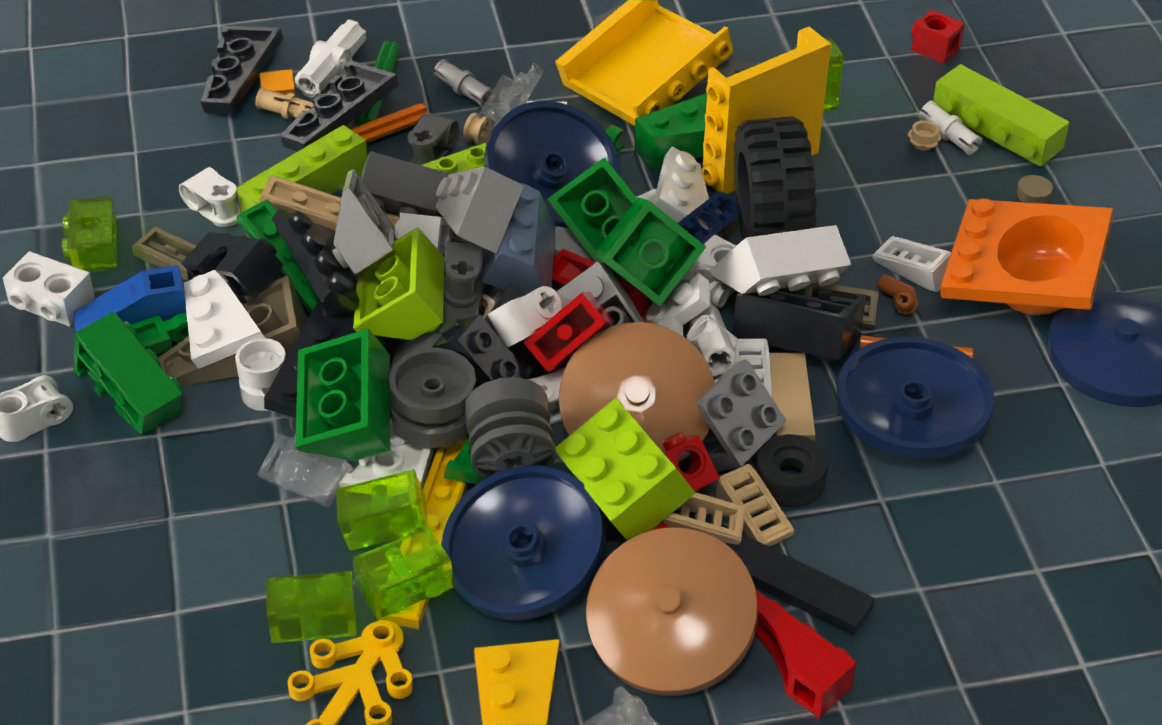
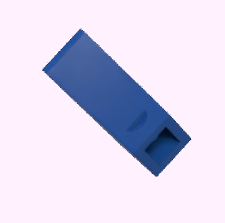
[73,265,187,332]

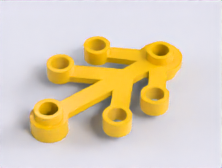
[287,620,413,725]

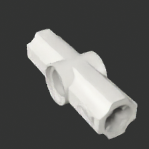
[295,20,366,98]
[686,303,737,377]

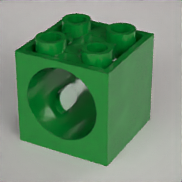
[593,197,706,306]

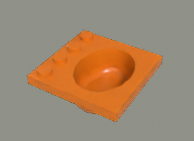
[940,199,1113,316]

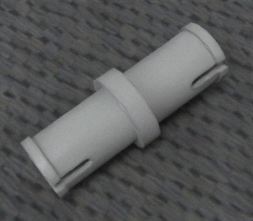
[434,59,495,108]

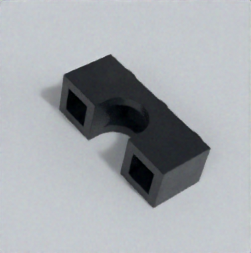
[181,232,284,298]

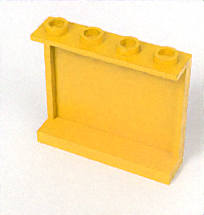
[555,0,734,126]
[701,27,831,194]

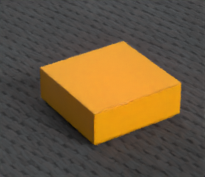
[260,69,295,95]

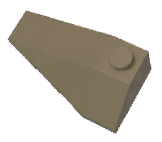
[158,275,308,386]

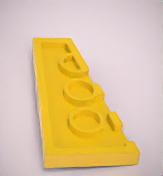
[474,639,560,725]

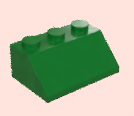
[547,157,637,277]
[295,329,390,461]

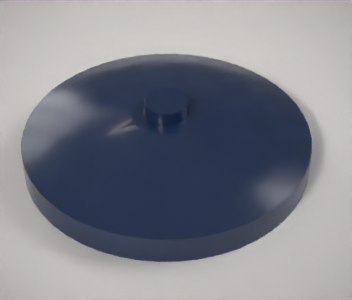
[484,101,621,228]
[1047,292,1162,407]
[837,337,994,459]
[441,465,606,620]

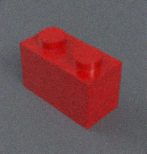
[523,292,614,372]

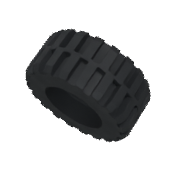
[734,116,817,239]

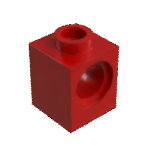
[911,9,965,64]
[660,431,720,491]

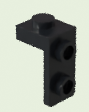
[432,314,526,382]

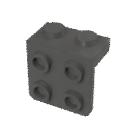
[697,360,786,472]

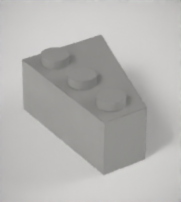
[435,167,524,254]

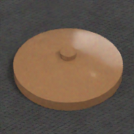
[559,322,714,466]
[586,527,758,696]

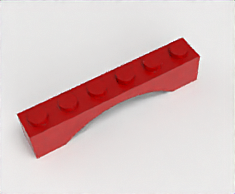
[652,522,857,719]

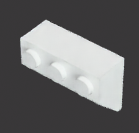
[711,225,851,296]

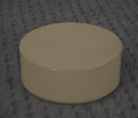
[1016,175,1053,204]

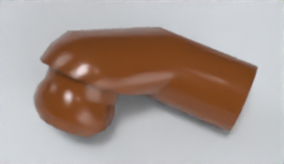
[877,274,919,315]

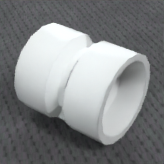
[235,338,286,411]

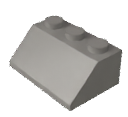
[332,168,395,275]

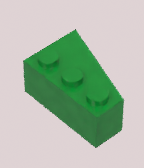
[634,93,707,169]
[74,311,183,435]

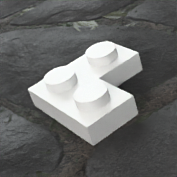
[646,273,710,336]

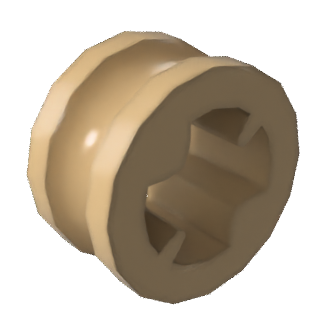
[463,113,492,145]

